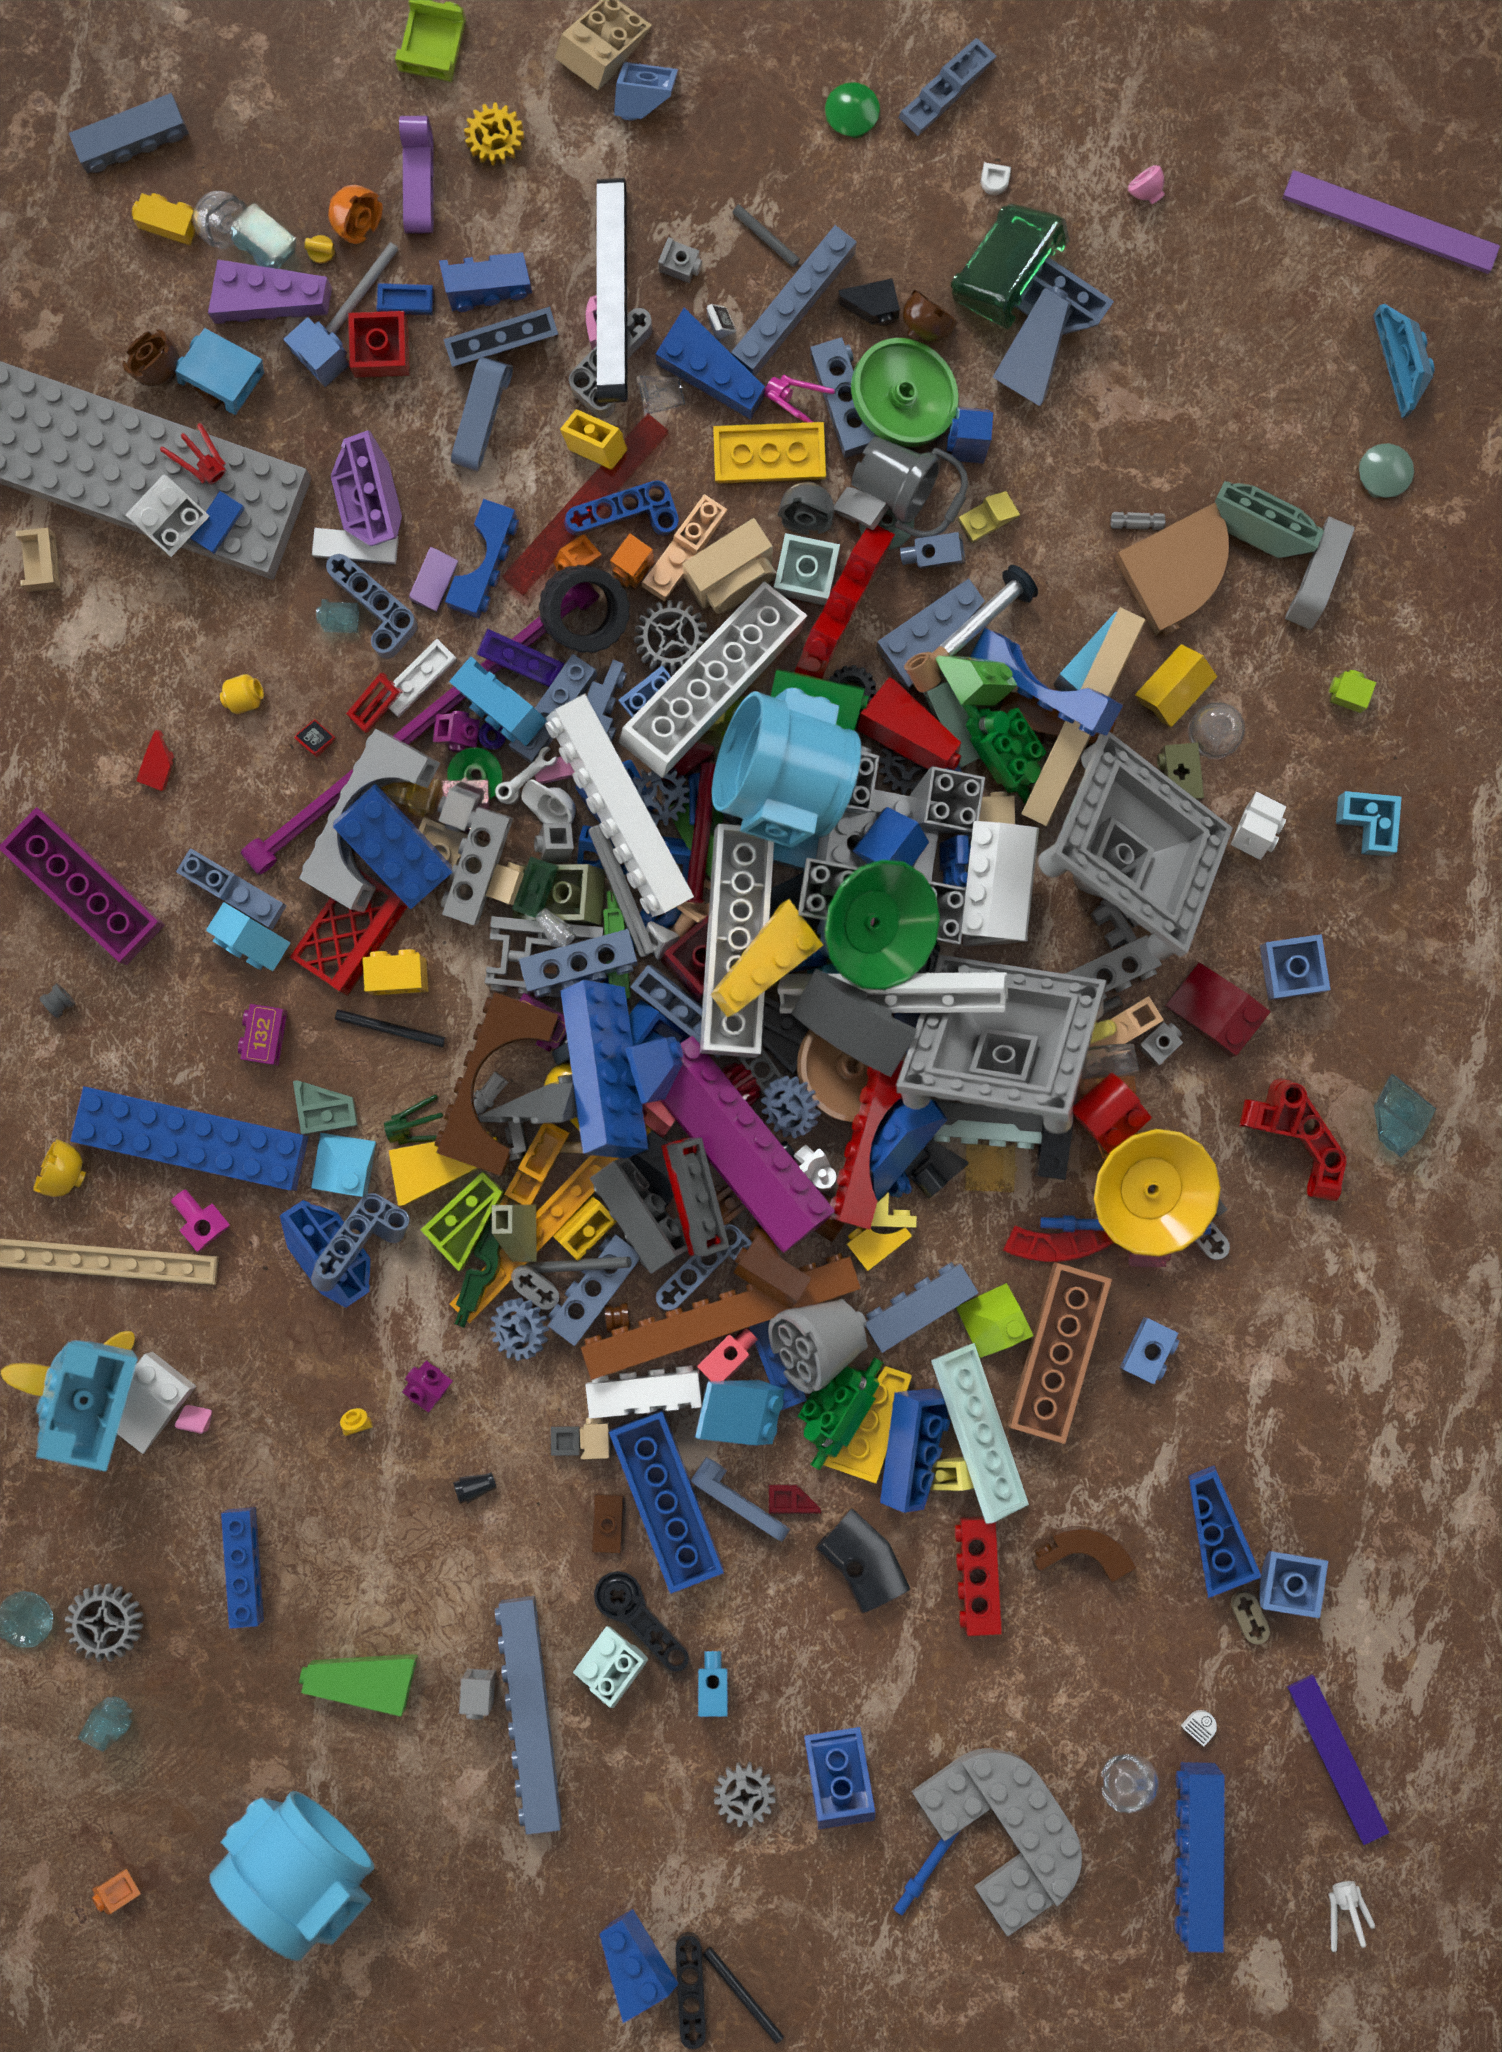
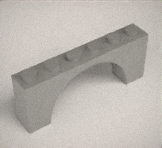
[299,729,440,912]

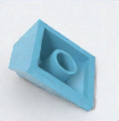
[311,1133,376,1197]

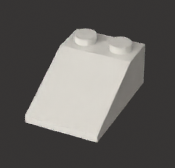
[117,1352,197,1454]

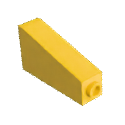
[389,1132,498,1206]

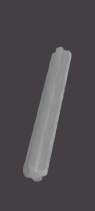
[589,824,654,957]

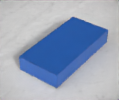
[377,283,434,315]
[190,491,245,554]

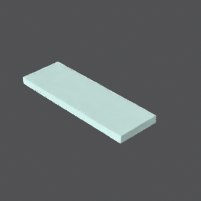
[931,1343,1029,1524]

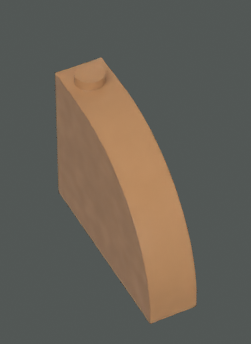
[1115,503,1229,636]

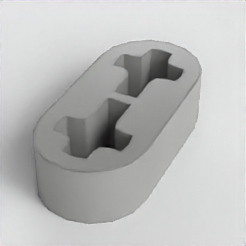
[511,1265,559,1310]

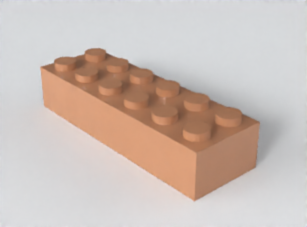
[1007,1262,1112,1444]

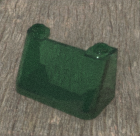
[950,203,1070,330]

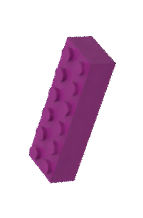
[0,807,165,965]

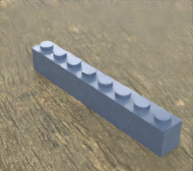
[495,1596,562,1835]

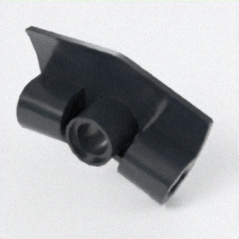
[815,1508,910,1613]

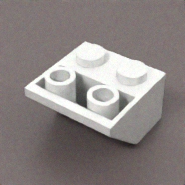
[125,474,209,557]

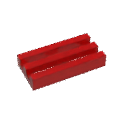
[346,673,403,733]

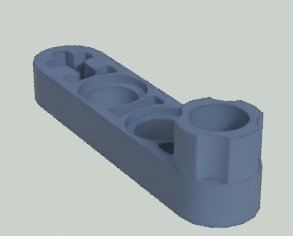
[691,1457,790,1542]

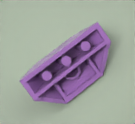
[331,431,402,546]

